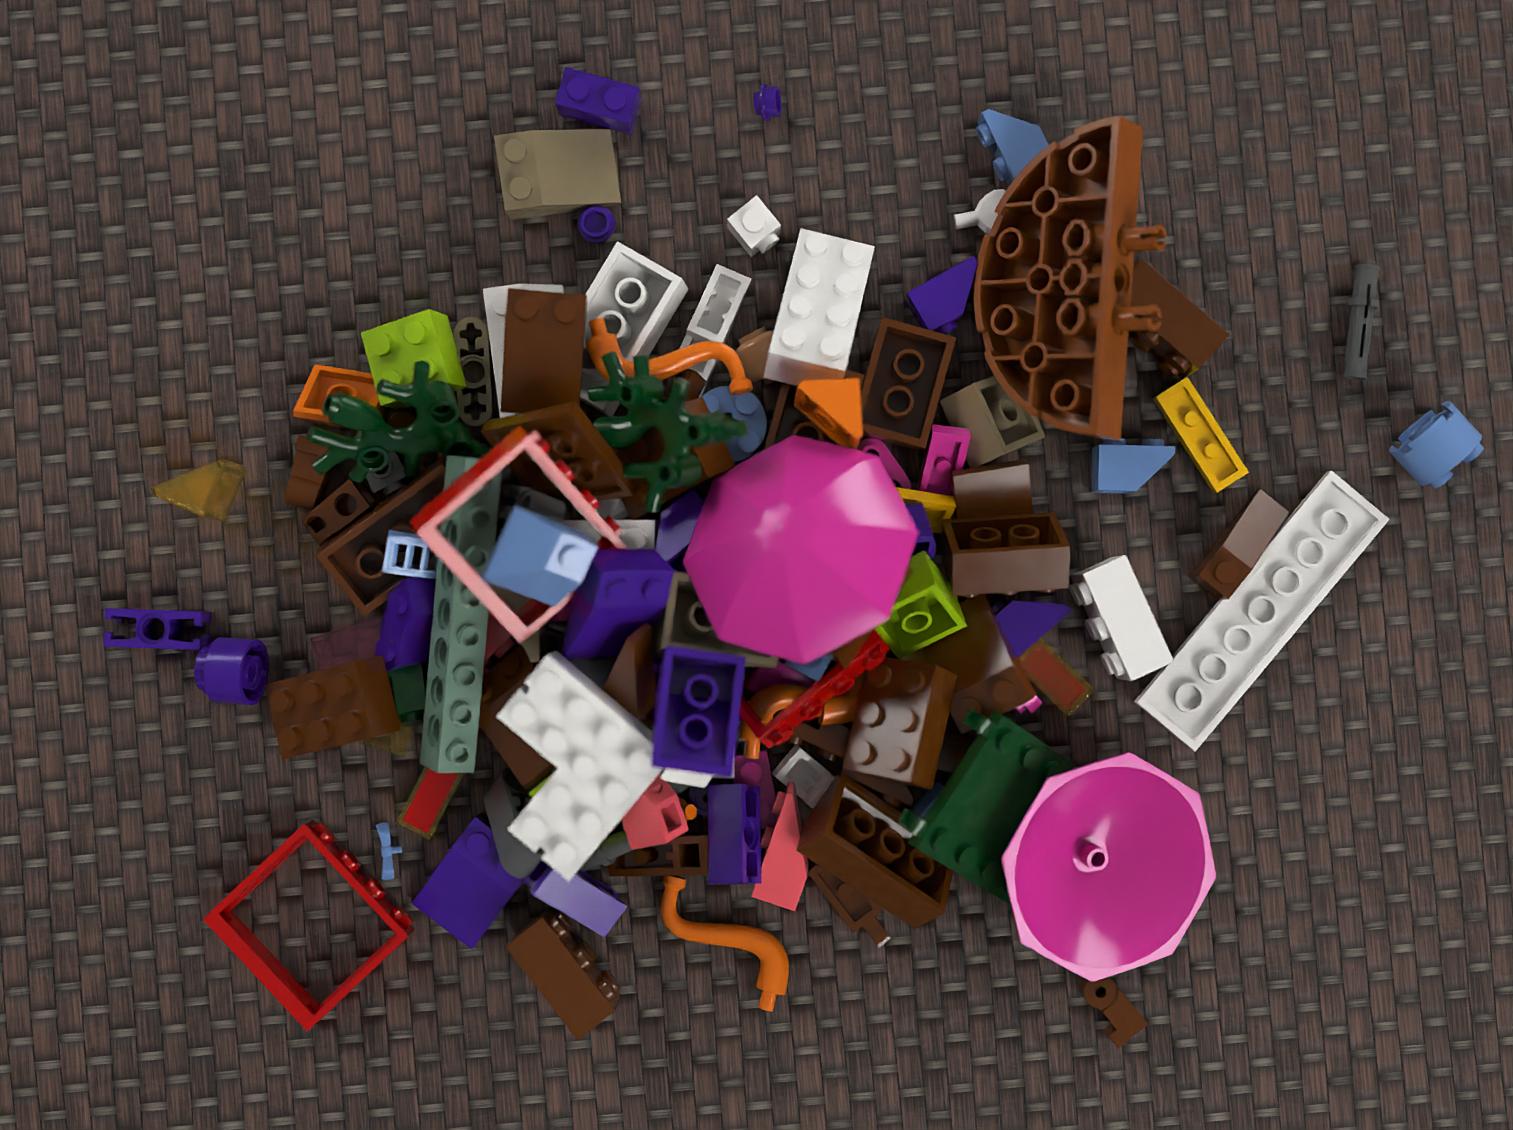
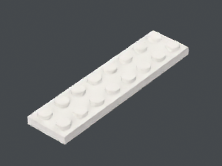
[1134,470,1390,752]

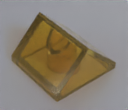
[150,459,246,521]

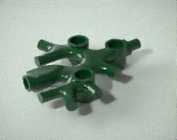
[588,351,747,512]
[307,360,492,483]

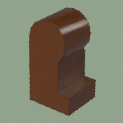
[285,435,334,511]
[301,479,380,546]
[1079,977,1148,1049]

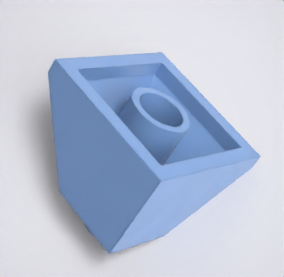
[481,505,598,606]

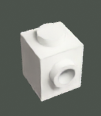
[727,195,781,257]

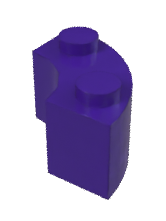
[376,577,436,671]

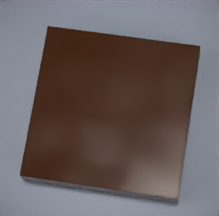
[951,459,1033,519]

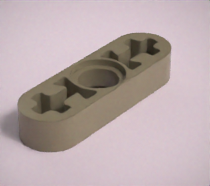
[454,317,495,428]

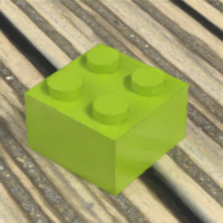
[361,309,467,409]
[874,550,967,659]

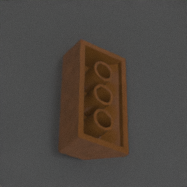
[796,772,954,928]

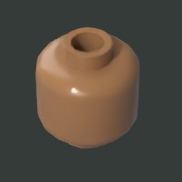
[735,326,775,386]

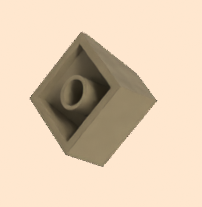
[940,376,1046,468]

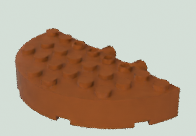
[974,115,1167,440]

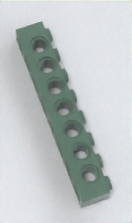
[420,455,501,773]

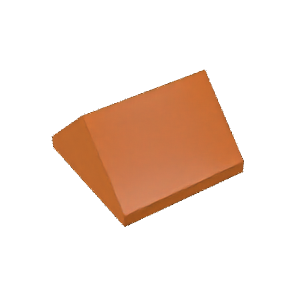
[293,364,385,431]
[794,378,862,450]

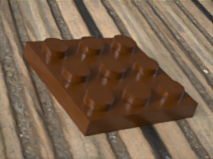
[481,401,639,508]

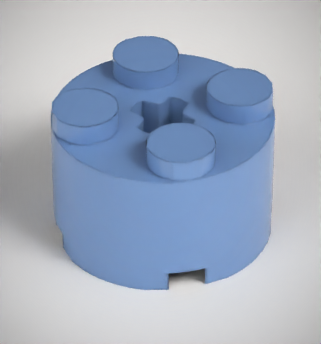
[700,386,767,465]
[1389,401,1484,489]

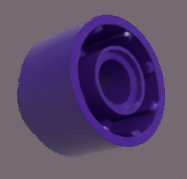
[194,637,269,705]

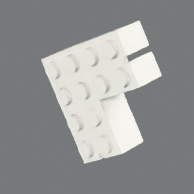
[496,651,664,881]

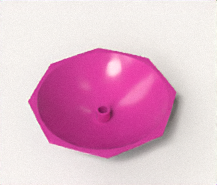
[683,435,919,664]
[1002,752,1216,982]

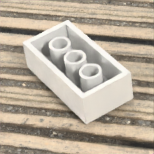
[763,228,875,386]

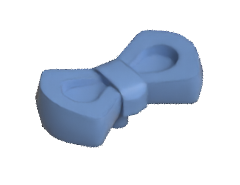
[375,822,402,880]

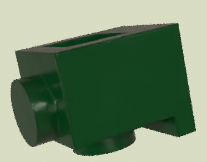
[386,664,427,726]

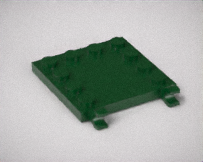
[897,708,1079,905]

